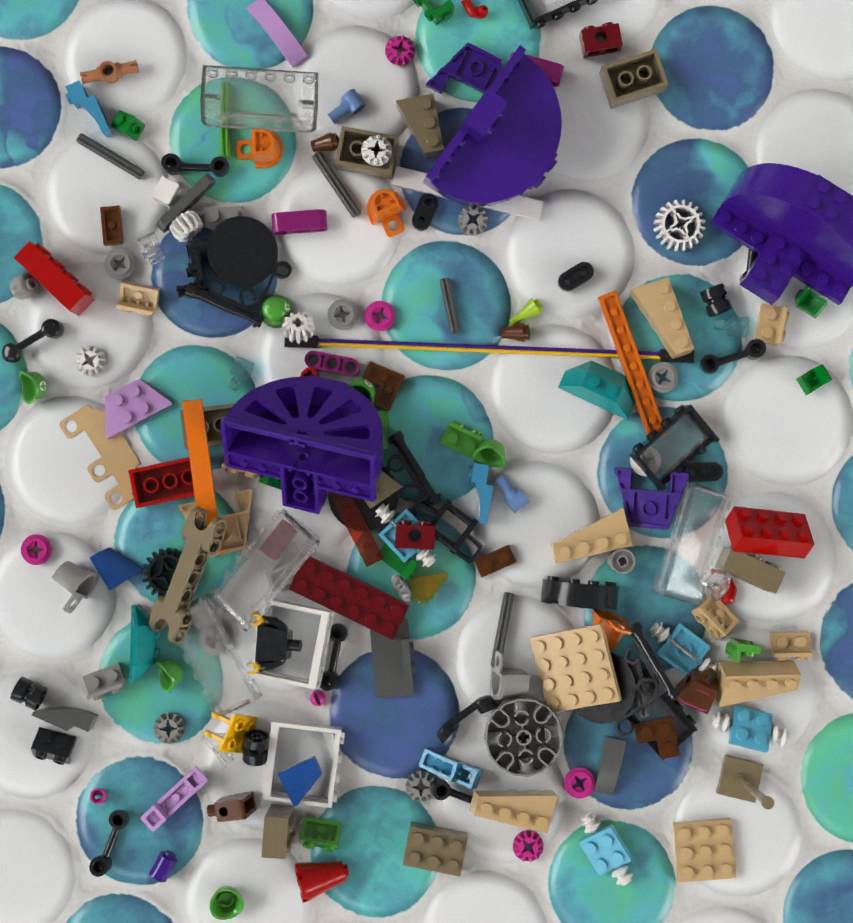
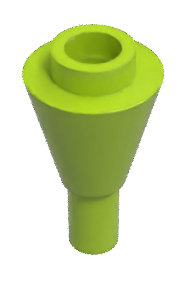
[509,298,543,325]

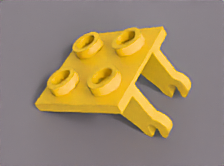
[203,712,258,753]

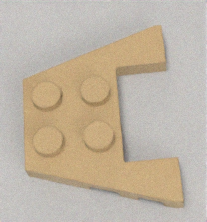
[178,489,253,557]

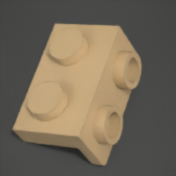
[116,281,160,316]

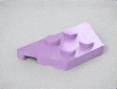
[105,379,173,439]

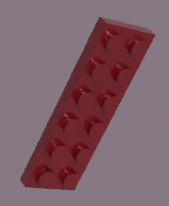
[289,554,410,640]

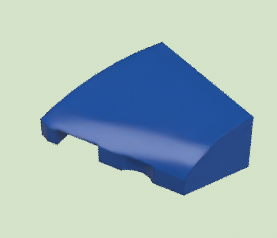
[90,547,144,591]
[278,756,323,807]

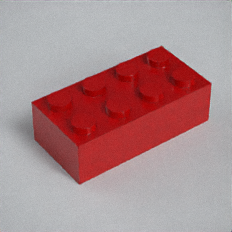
[13,241,94,316]
[128,457,215,508]
[725,506,815,559]

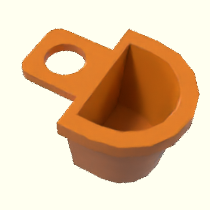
[236,129,284,169]
[366,189,407,237]
[592,609,632,651]

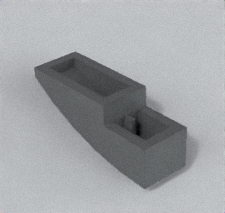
[32,707,99,732]
[593,735,626,795]

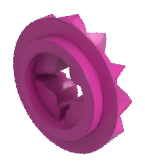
[385,35,415,66]
[365,301,395,331]
[21,534,52,565]
[564,767,595,799]
[513,830,544,862]

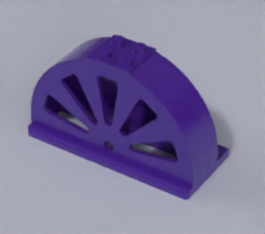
[423,45,562,206]
[709,163,853,305]
[220,375,383,514]

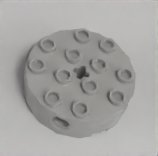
[484,696,563,777]

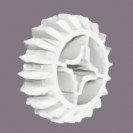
[653,200,705,251]

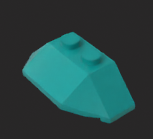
[558,360,635,420]
[129,604,161,683]

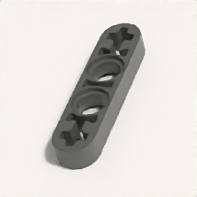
[156,174,216,233]

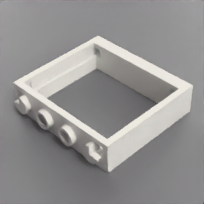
[249,598,334,690]
[262,719,345,808]

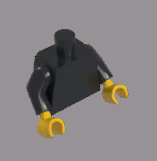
[246,612,302,674]

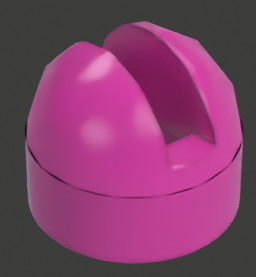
[310,690,326,706]
[90,788,107,804]

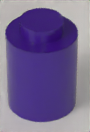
[149,850,177,882]

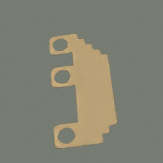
[60,405,140,510]

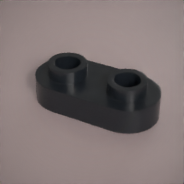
[412,193,438,231]
[558,262,594,292]
[683,462,723,482]

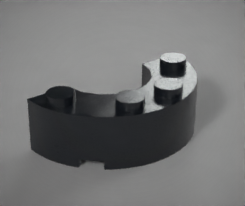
[541,576,619,610]

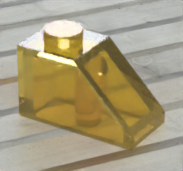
[410,572,448,604]

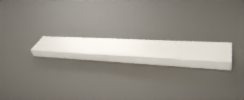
[392,166,544,221]

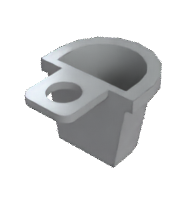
[51,561,98,613]
[490,650,530,700]

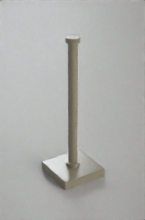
[716,755,774,809]

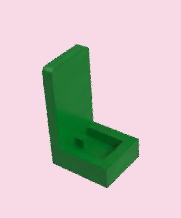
[413,0,454,25]
[377,543,419,580]

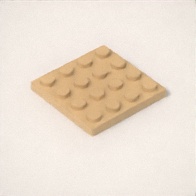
[529,623,622,712]

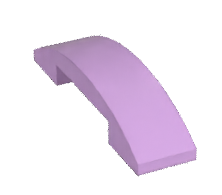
[247,0,308,68]
[140,766,209,832]

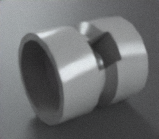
[607,548,636,574]

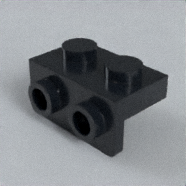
[31,727,77,765]

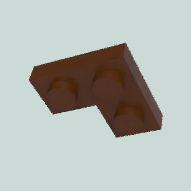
[362,361,405,411]
[633,716,680,759]

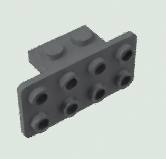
[370,618,416,698]

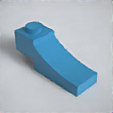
[65,81,113,137]
[467,463,493,524]
[418,748,483,789]

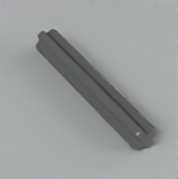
[76,133,145,180]
[312,151,361,218]
[490,592,514,667]

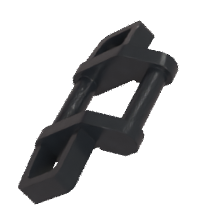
[413,499,483,564]

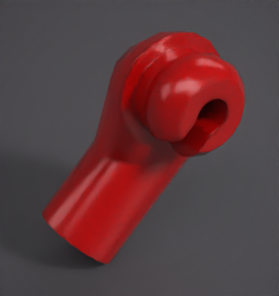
[461,0,488,19]
[721,575,737,605]

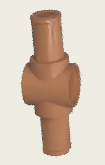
[80,60,139,85]

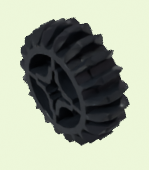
[142,548,181,597]

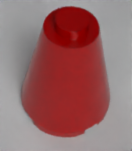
[294,861,349,903]

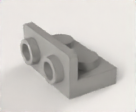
[82,662,128,701]

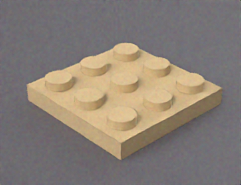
[672,818,736,882]

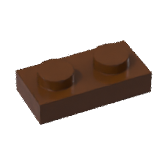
[100,205,124,246]
[474,544,516,578]

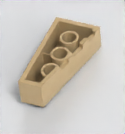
[629,277,694,359]
[551,508,633,564]
[715,660,801,707]
[469,790,558,833]

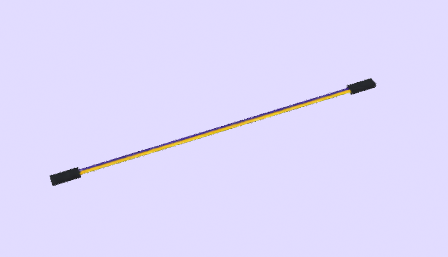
[284,335,694,363]

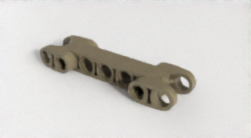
[149,506,227,644]

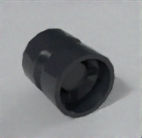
[700,283,733,318]
[10,676,48,711]
[242,729,269,766]

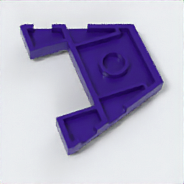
[426,43,502,94]
[614,467,690,530]

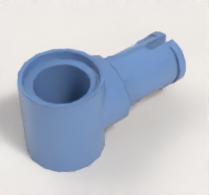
[327,89,366,124]
[495,475,530,513]

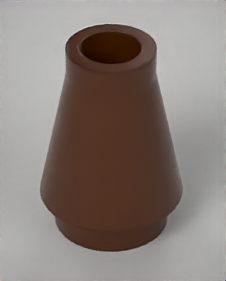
[311,132,339,152]
[502,323,530,342]

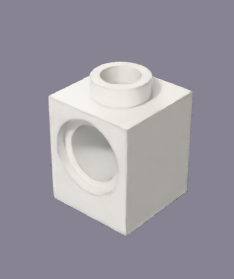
[152,176,182,208]

